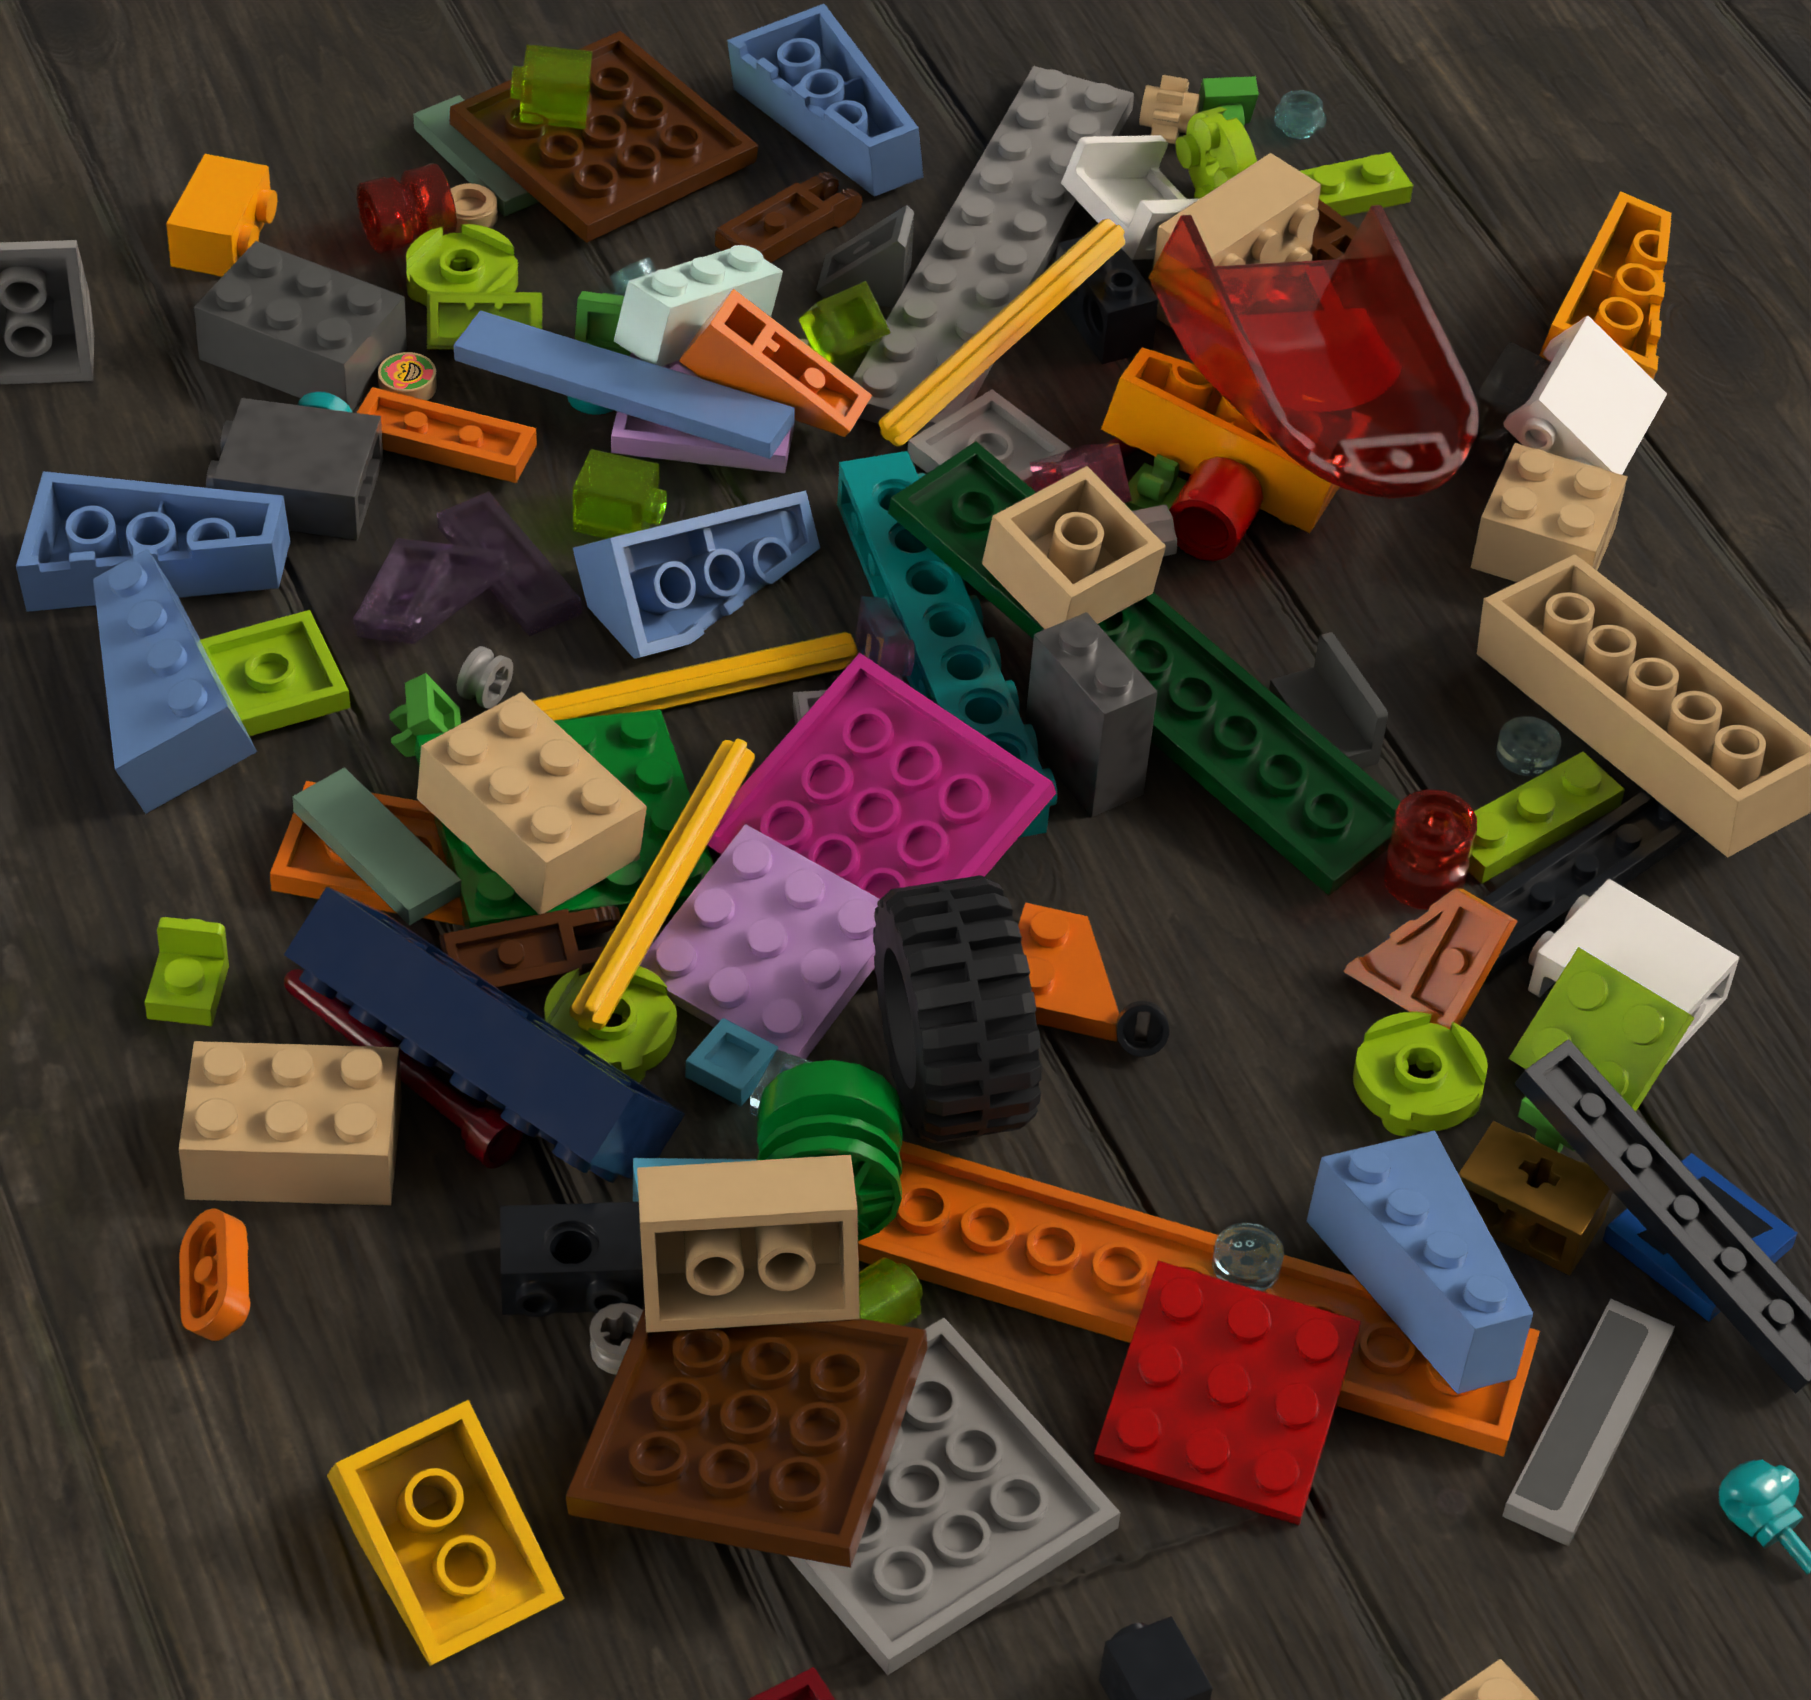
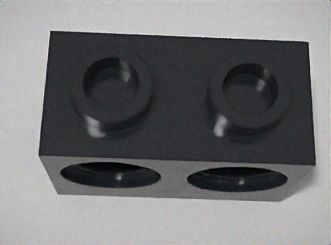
[1056,237,1159,364]

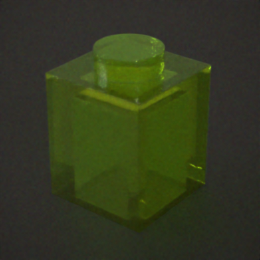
[511,44,593,129]
[798,281,891,365]
[573,449,667,539]

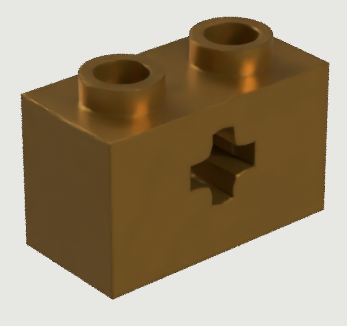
[1458,1121,1612,1276]

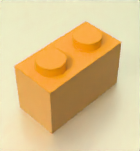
[166,154,277,277]

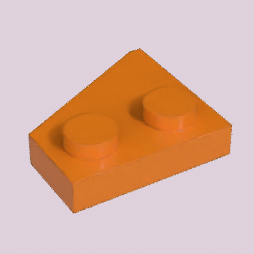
[1344,888,1518,1029]
[1018,902,1119,1042]

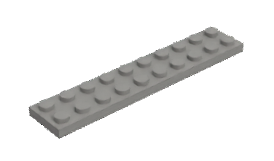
[852,66,1134,435]

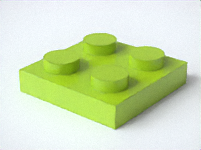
[200,610,350,736]
[1508,947,1694,1112]

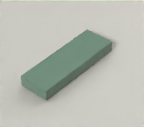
[413,95,539,217]
[292,767,461,925]

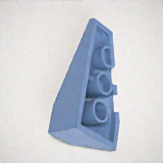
[573,490,820,659]

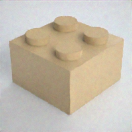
[1471,443,1628,582]
[982,466,1166,629]

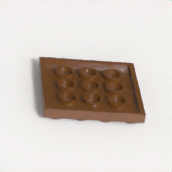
[449,31,758,243]
[566,1307,927,1568]

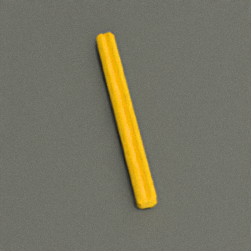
[878,219,1125,446]
[532,632,858,721]
[570,738,755,1031]

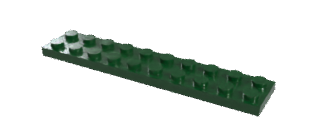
[888,441,1417,896]

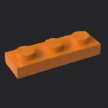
[357,387,537,483]

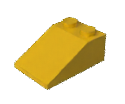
[327,1400,565,1666]

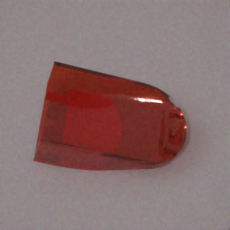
[1149,205,1478,498]

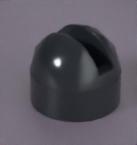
[1116,1001,1169,1057]

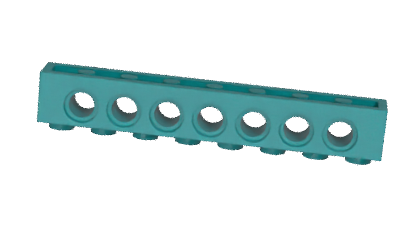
[837,451,1057,838]

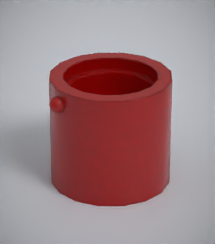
[1169,457,1264,561]

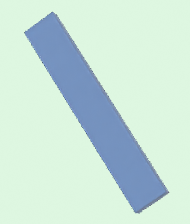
[453,310,795,459]

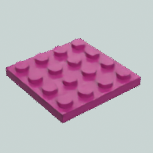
[707,653,1056,971]

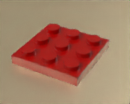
[1094,1260,1361,1526]

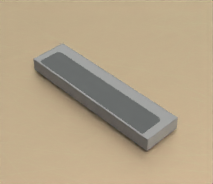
[1502,1299,1675,1547]

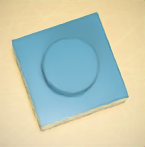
[685,1018,778,1106]

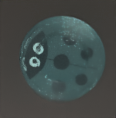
[1496,717,1561,776]
[1212,1223,1284,1291]

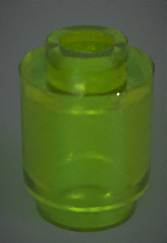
[859,1257,923,1326]

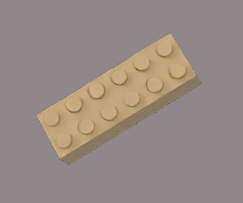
[1477,554,1811,858]

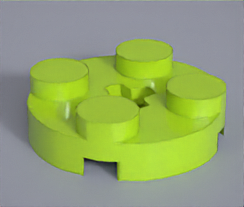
[1175,107,1257,199]
[406,224,518,307]
[544,966,677,1083]
[1353,1012,1488,1137]

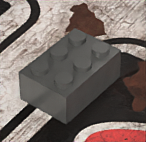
[194,241,407,411]

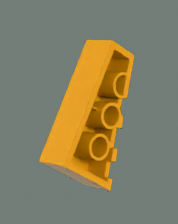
[1532,191,1672,379]
[1101,347,1371,533]

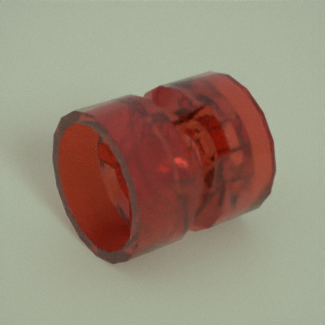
[356,163,457,254]
[1384,789,1477,910]

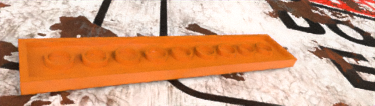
[858,1141,1540,1457]

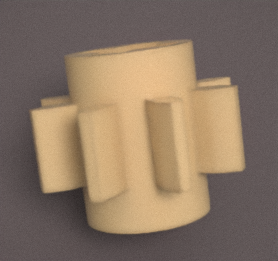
[1139,75,1200,144]

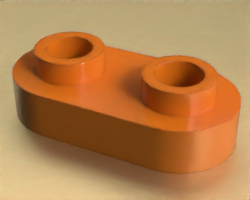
[179,1208,250,1341]

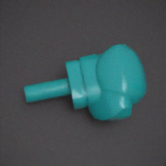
[1719,1460,1811,1575]

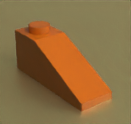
[679,289,872,437]

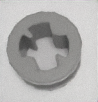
[457,646,513,709]
[590,1303,643,1374]

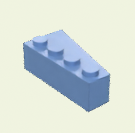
[727,4,923,197]
[16,471,290,612]
[93,549,257,814]
[1306,1130,1533,1394]

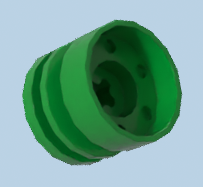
[757,1060,903,1241]

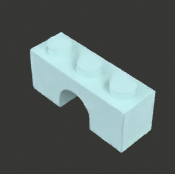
[614,245,783,366]

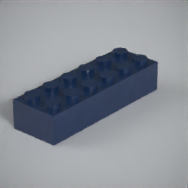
[284,887,685,1183]

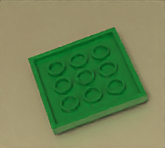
[415,709,714,929]

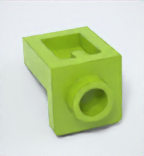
[145,917,229,1026]

